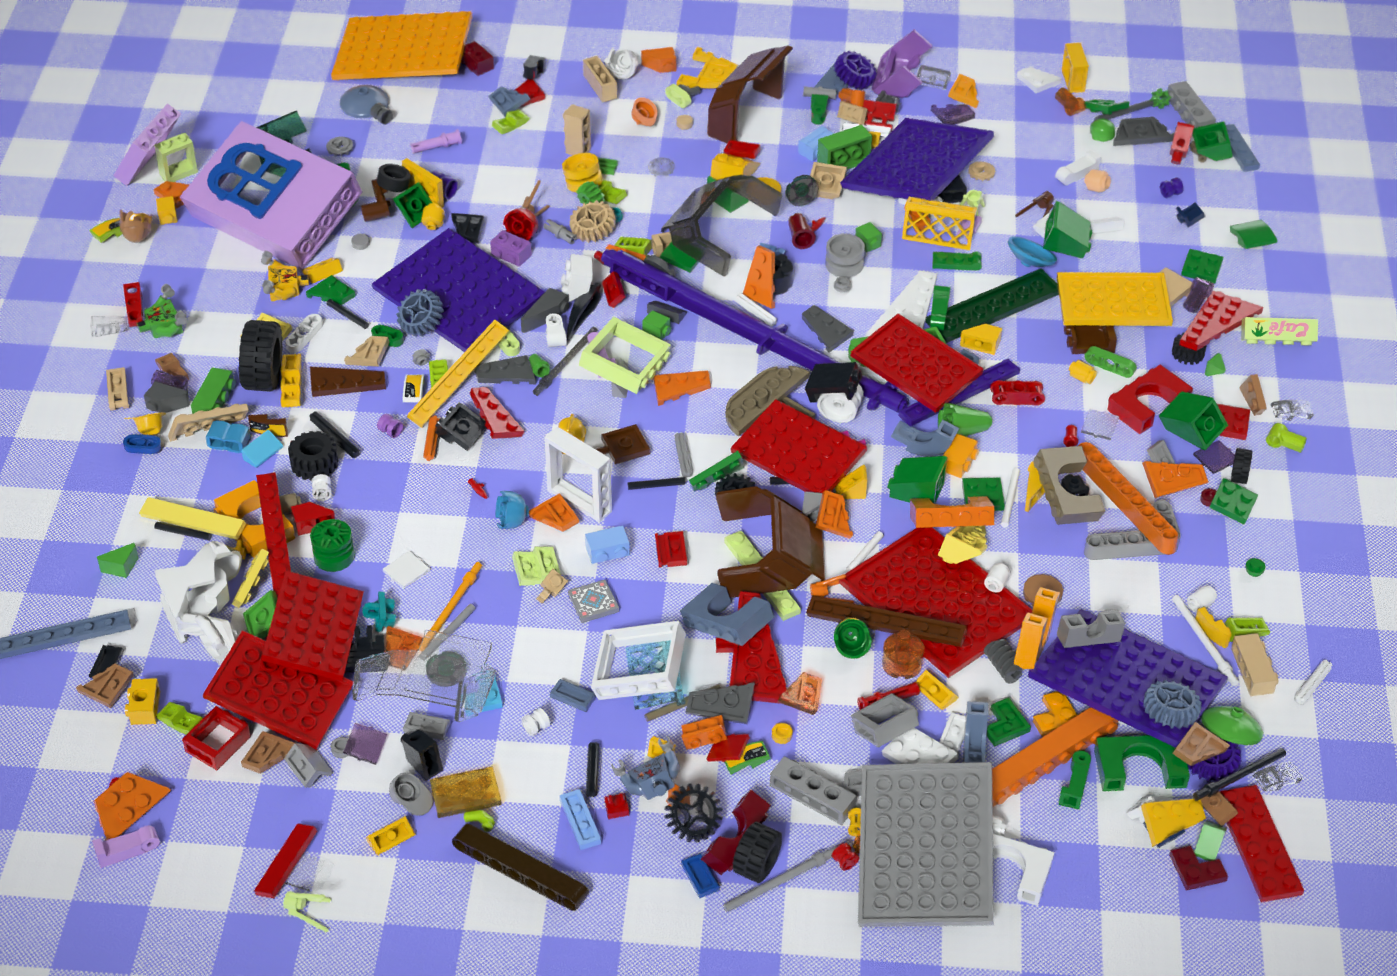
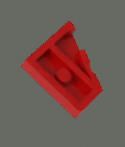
[515,79,545,108]

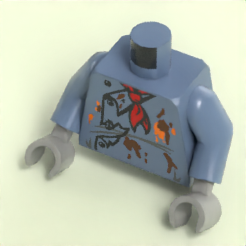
[611,736,680,800]

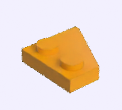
[948,74,979,108]

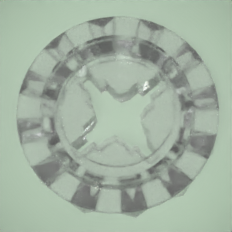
[648,157,675,177]

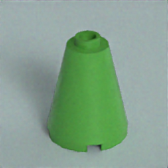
[938,403,992,436]

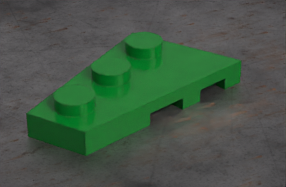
[689,451,744,491]

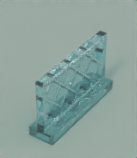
[625,640,685,710]

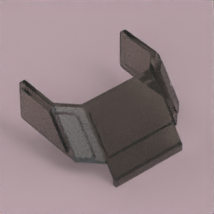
[661,175,783,276]

